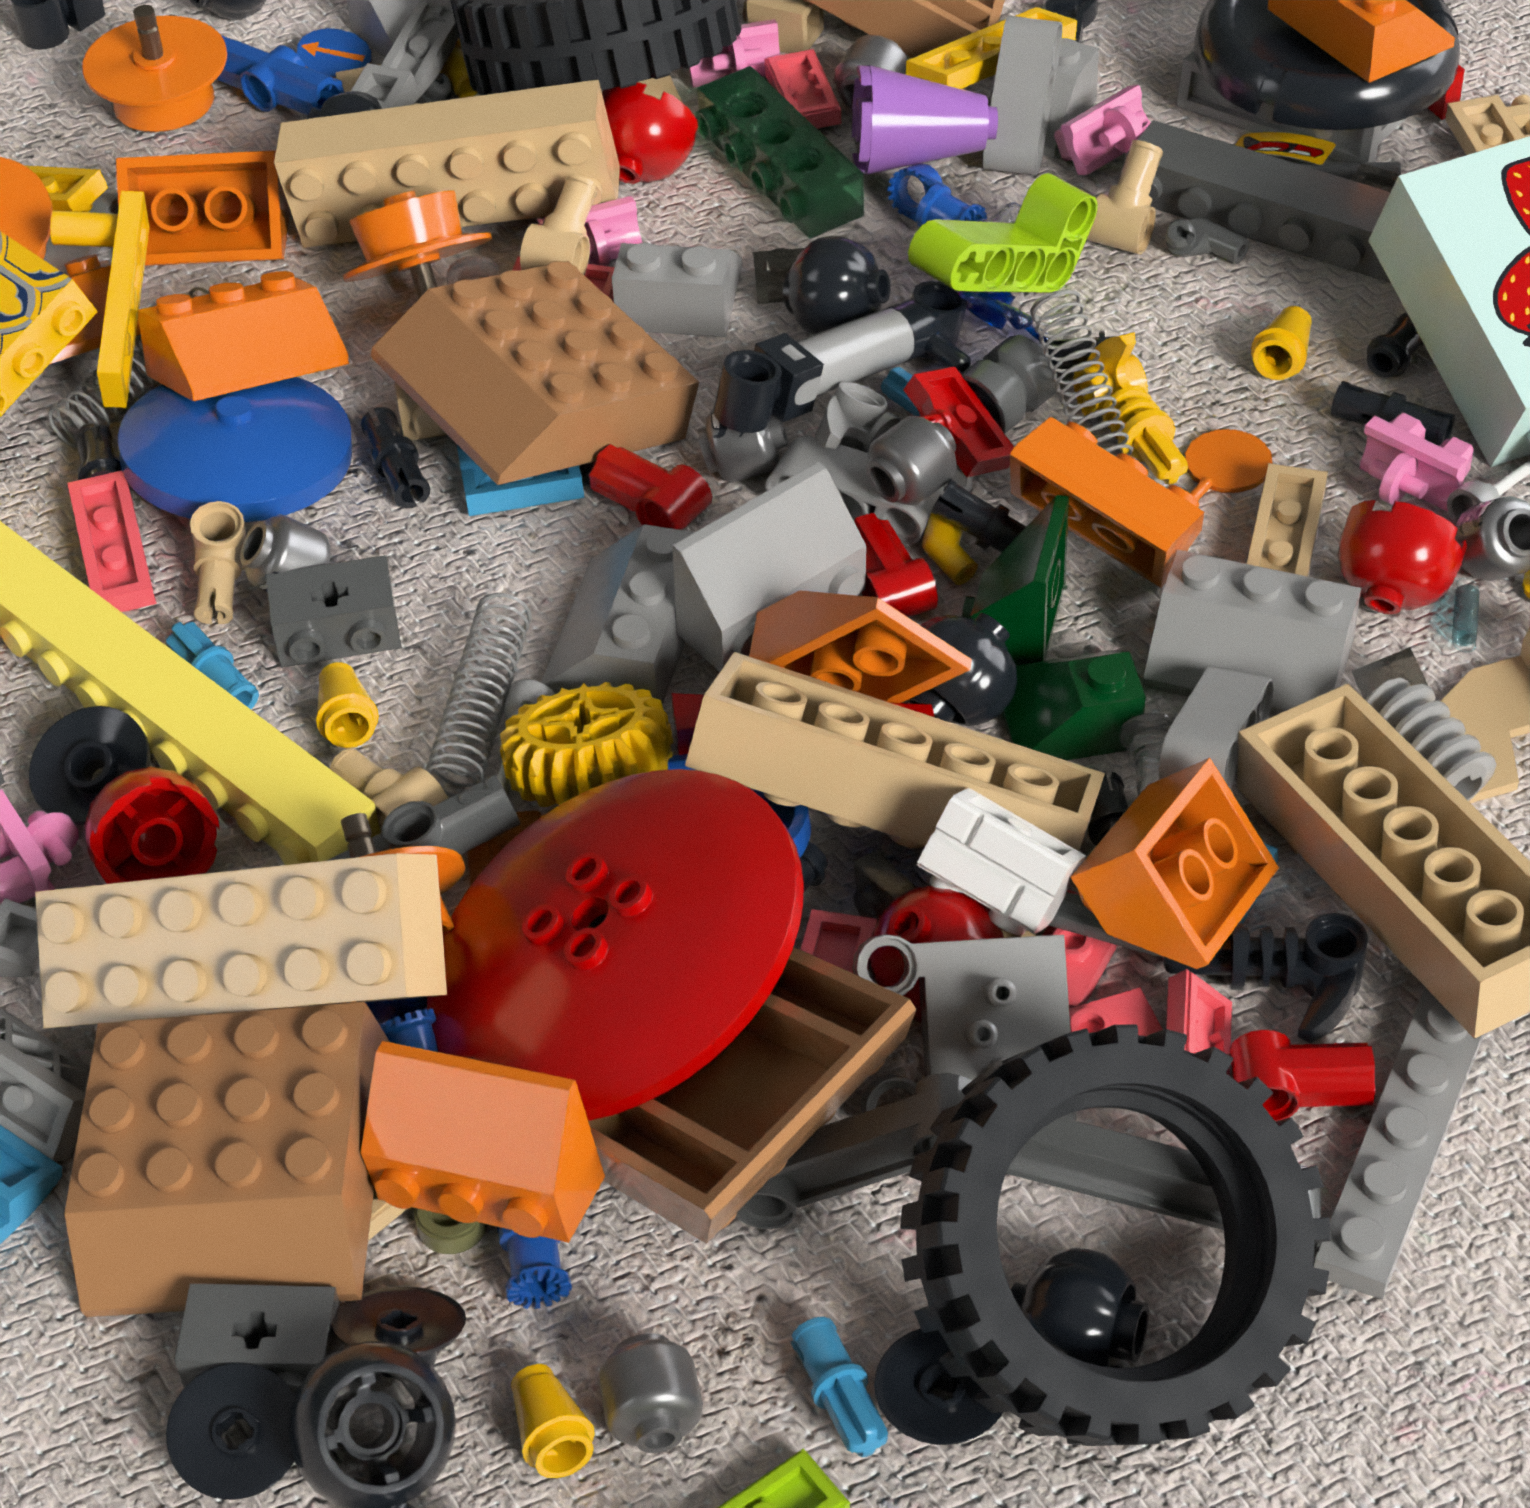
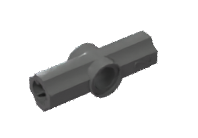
[327,775,521,861]

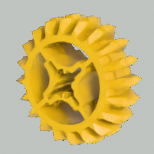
[500,682,673,807]

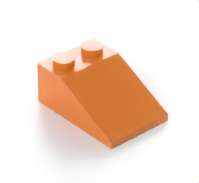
[749,590,972,703]

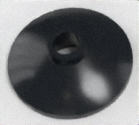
[29,706,150,825]

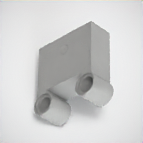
[852,935,1076,1120]

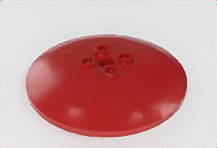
[427,769,804,1121]

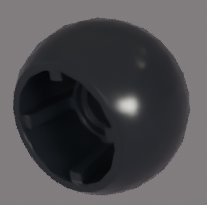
[288,1341,456,1508]

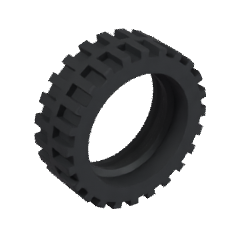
[450,0,742,95]
[900,1024,1331,1446]

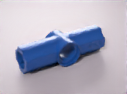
[216,35,345,115]

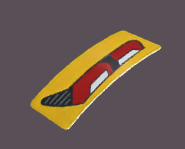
[1235,132,1336,165]

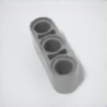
[983,15,1063,175]
[765,436,944,546]
[1159,666,1274,789]

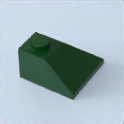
[962,495,1069,665]
[1001,650,1146,761]

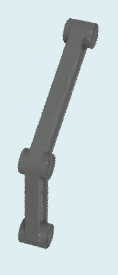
[736,1073,1322,1253]

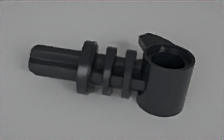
[1163,913,1368,1044]

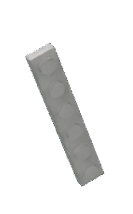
[1314,987,1485,1300]

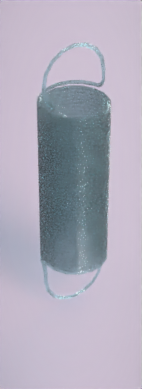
[1452,578,1480,653]

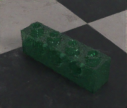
[695,66,864,239]

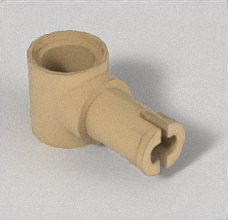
[1087,140,1163,255]
[520,175,597,275]
[190,501,246,624]
[330,748,448,833]

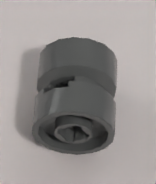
[961,335,1057,434]

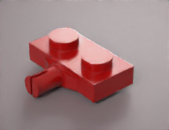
[903,366,1014,478]

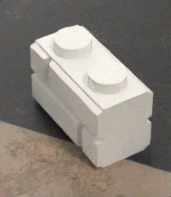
[917,788,1086,935]

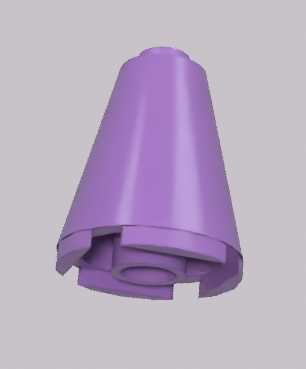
[852,65,998,175]

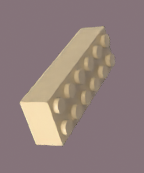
[274,80,620,248]
[685,652,1105,851]
[1237,684,1530,1039]
[35,853,447,1029]

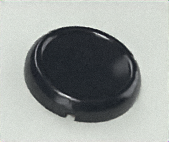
[1194,0,1460,130]

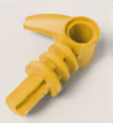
[1073,332,1188,485]

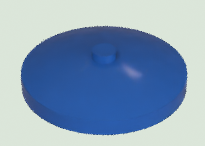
[118,377,352,523]

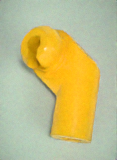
[922,513,978,585]

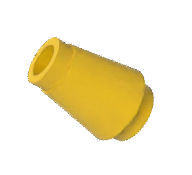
[1251,306,1312,380]
[316,662,379,748]
[510,1364,595,1478]

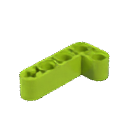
[908,173,1098,293]

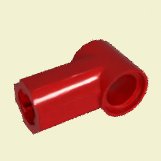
[589,444,713,530]
[854,513,938,618]
[1229,1030,1376,1121]

